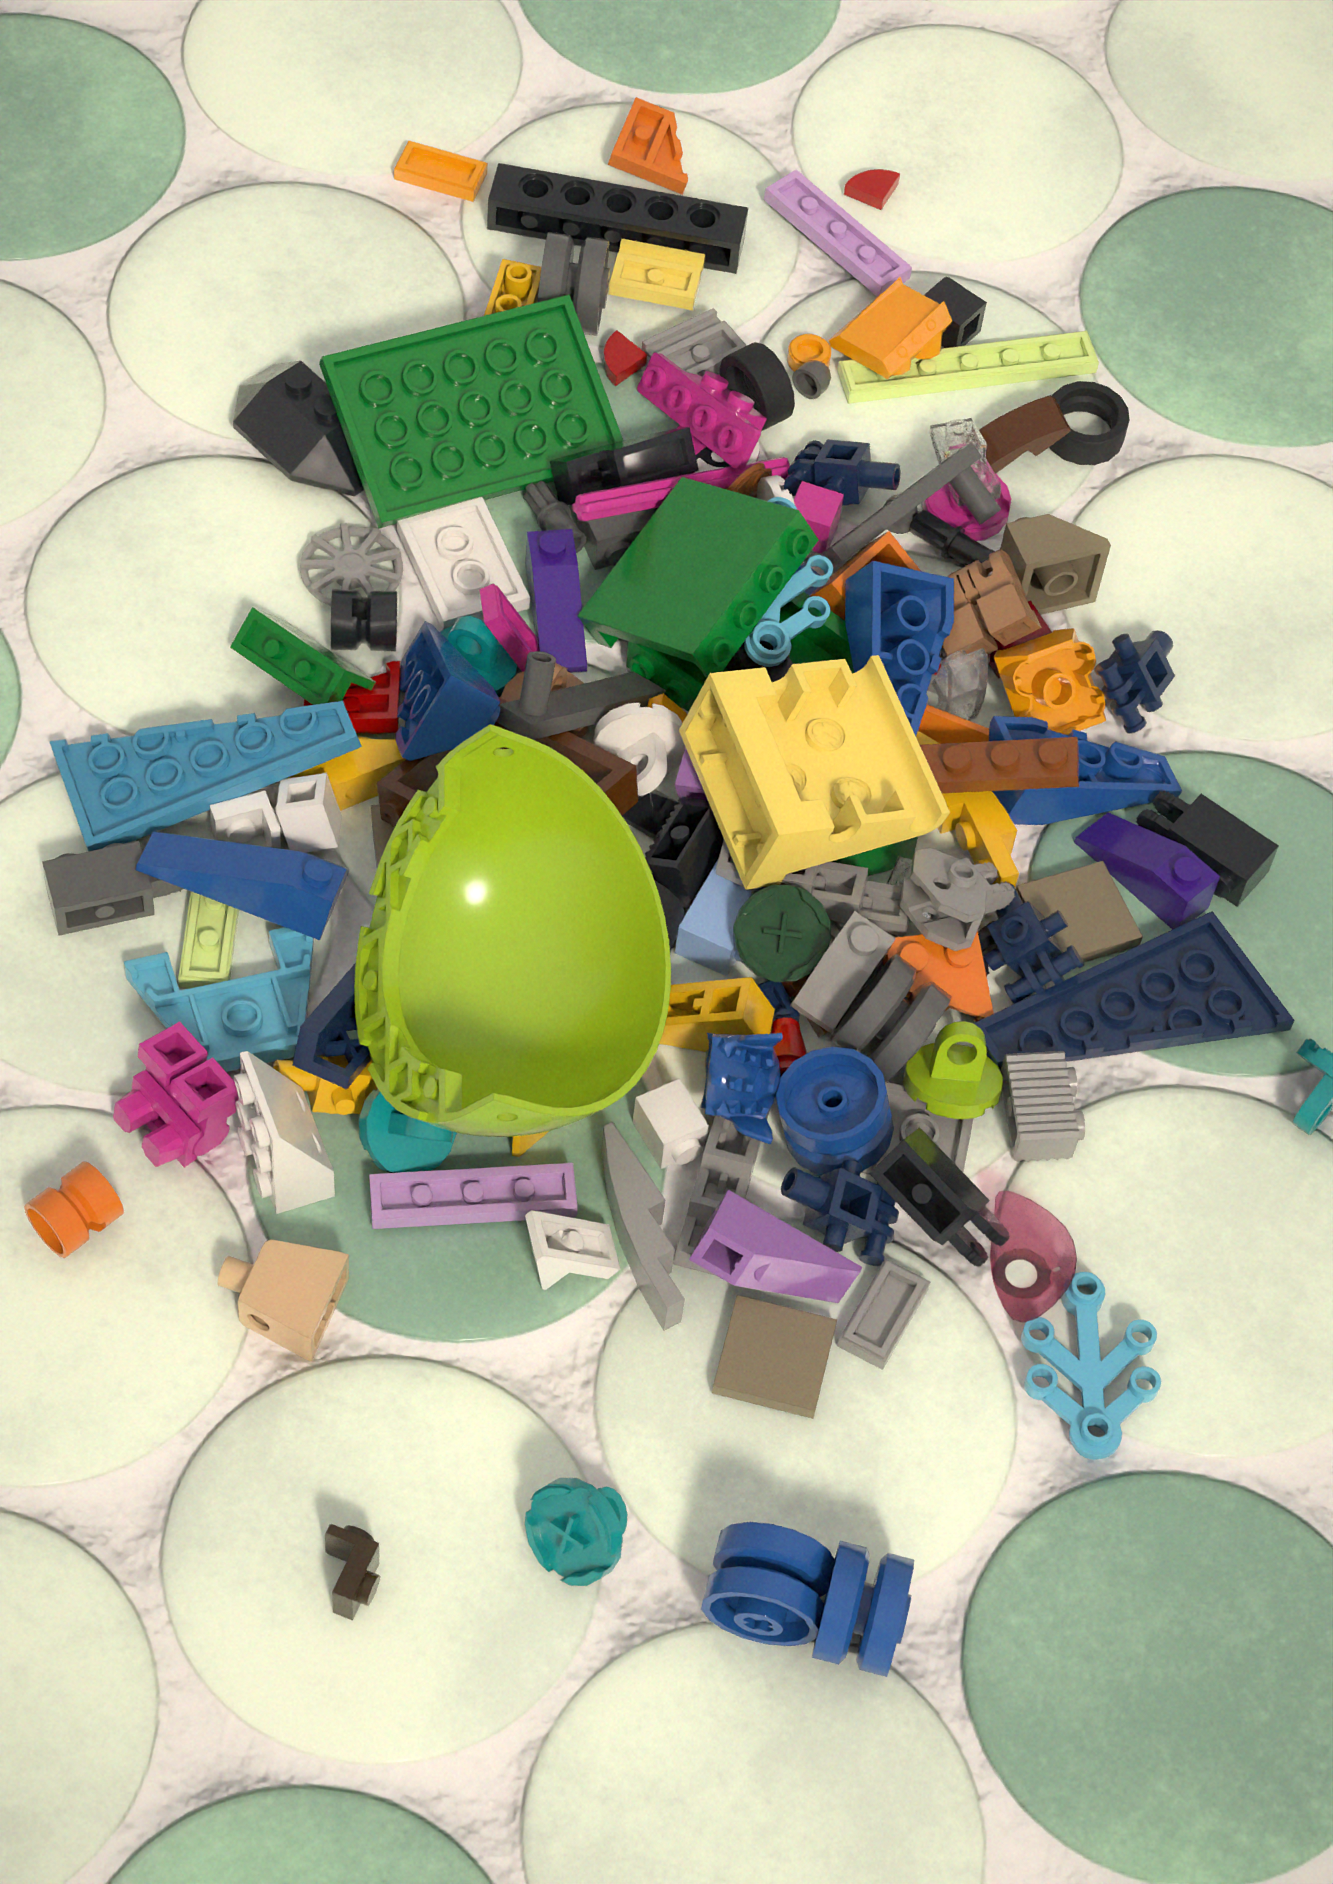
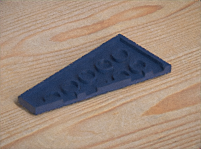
[973,911,1295,1070]

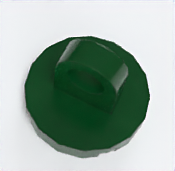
[733,885,831,982]

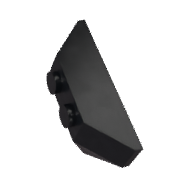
[233,361,364,497]

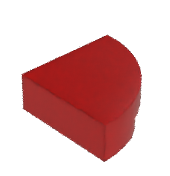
[844,169,900,210]
[604,330,647,386]

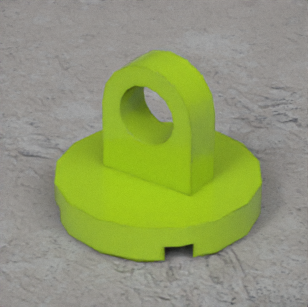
[903,1021,1003,1119]

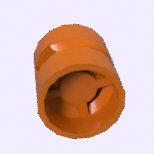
[24,1161,124,1258]

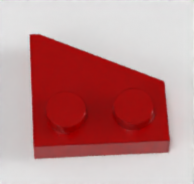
[304,661,401,734]

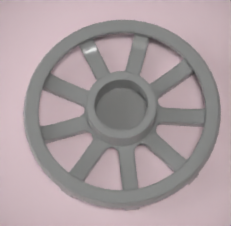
[300,523,403,606]

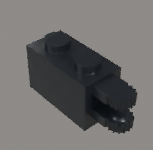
[1136,791,1279,907]

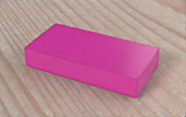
[479,583,539,672]

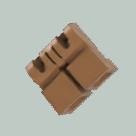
[943,549,1041,667]

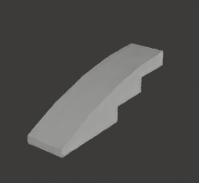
[716,840,909,937]
[673,1110,770,1275]
[601,1122,685,1331]

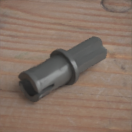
[524,481,586,553]

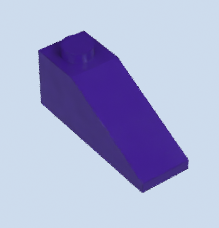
[525,529,587,673]
[1074,813,1220,930]

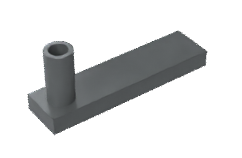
[821,442,1001,567]
[496,651,666,740]

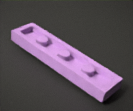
[764,170,912,297]
[369,1163,578,1229]

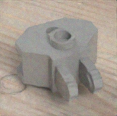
[899,847,1015,951]

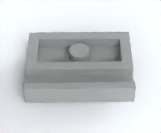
[642,308,747,376]

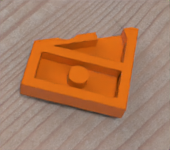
[608,97,688,195]
[883,930,994,1022]

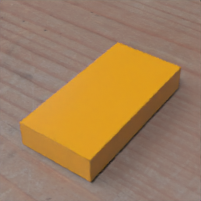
[394,141,488,202]

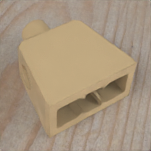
[217,1239,349,1361]

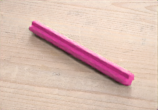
[572,457,790,522]

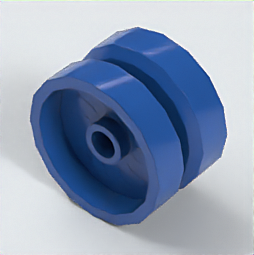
[776,1047,894,1175]
[701,1522,835,1646]
[812,1541,915,1677]

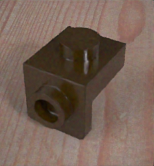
[325,1524,381,1621]

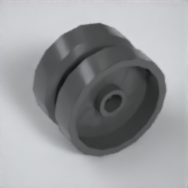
[538,232,610,336]
[829,954,952,1082]

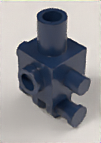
[783,439,901,506]
[1094,630,1175,734]
[984,884,1084,1004]
[781,1160,899,1266]

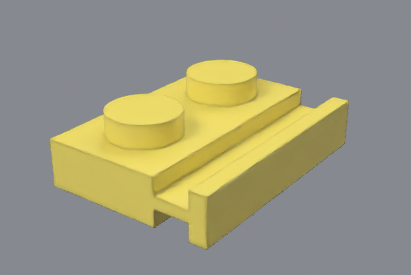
[609,239,705,310]

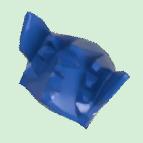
[700,1033,783,1144]

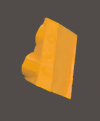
[828,277,952,379]
[994,628,1106,735]

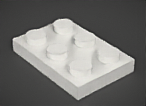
[397,497,530,630]

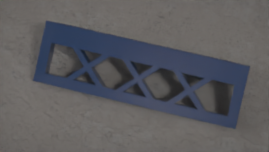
[292,963,372,1089]

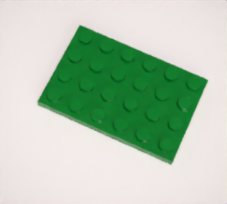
[319,294,624,529]

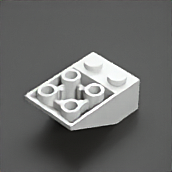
[234,1051,335,1214]

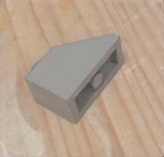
[791,911,896,1033]

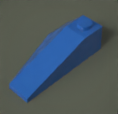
[845,561,954,736]
[396,621,500,761]
[989,716,1182,825]
[136,832,350,940]

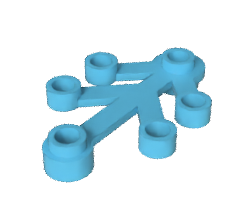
[744,497,833,667]
[1021,1272,1161,1460]

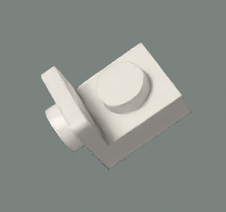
[210,790,284,849]

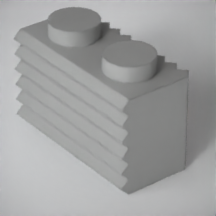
[1000,1051,1085,1162]

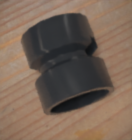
[331,589,397,651]

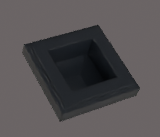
[622,789,679,839]

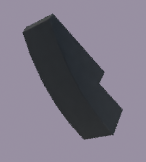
[550,427,699,505]

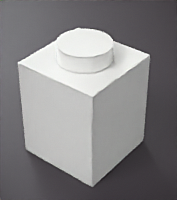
[276,773,342,852]
[633,1078,709,1169]

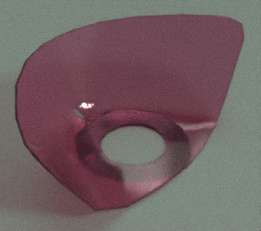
[990,1190,1077,1323]

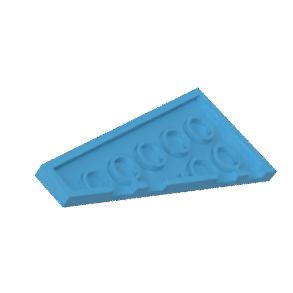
[49,701,362,851]

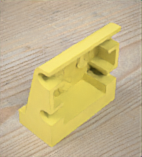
[679,655,950,890]

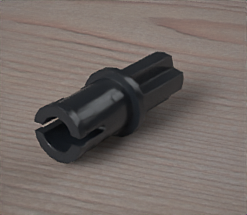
[910,510,995,566]

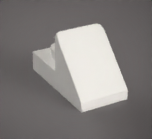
[525,1210,621,1290]

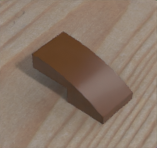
[968,395,1071,474]

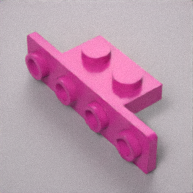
[637,352,767,470]

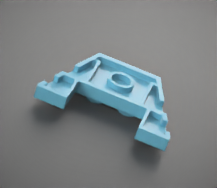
[124,927,314,1072]

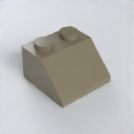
[1000,514,1111,615]

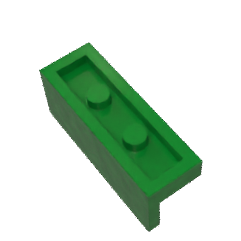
[230,607,376,705]

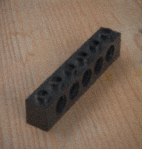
[487,163,748,274]

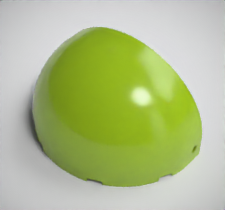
[354,724,671,1137]

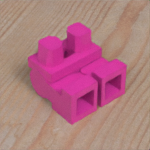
[113,1022,239,1168]

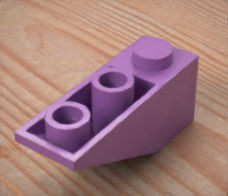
[689,1190,862,1303]

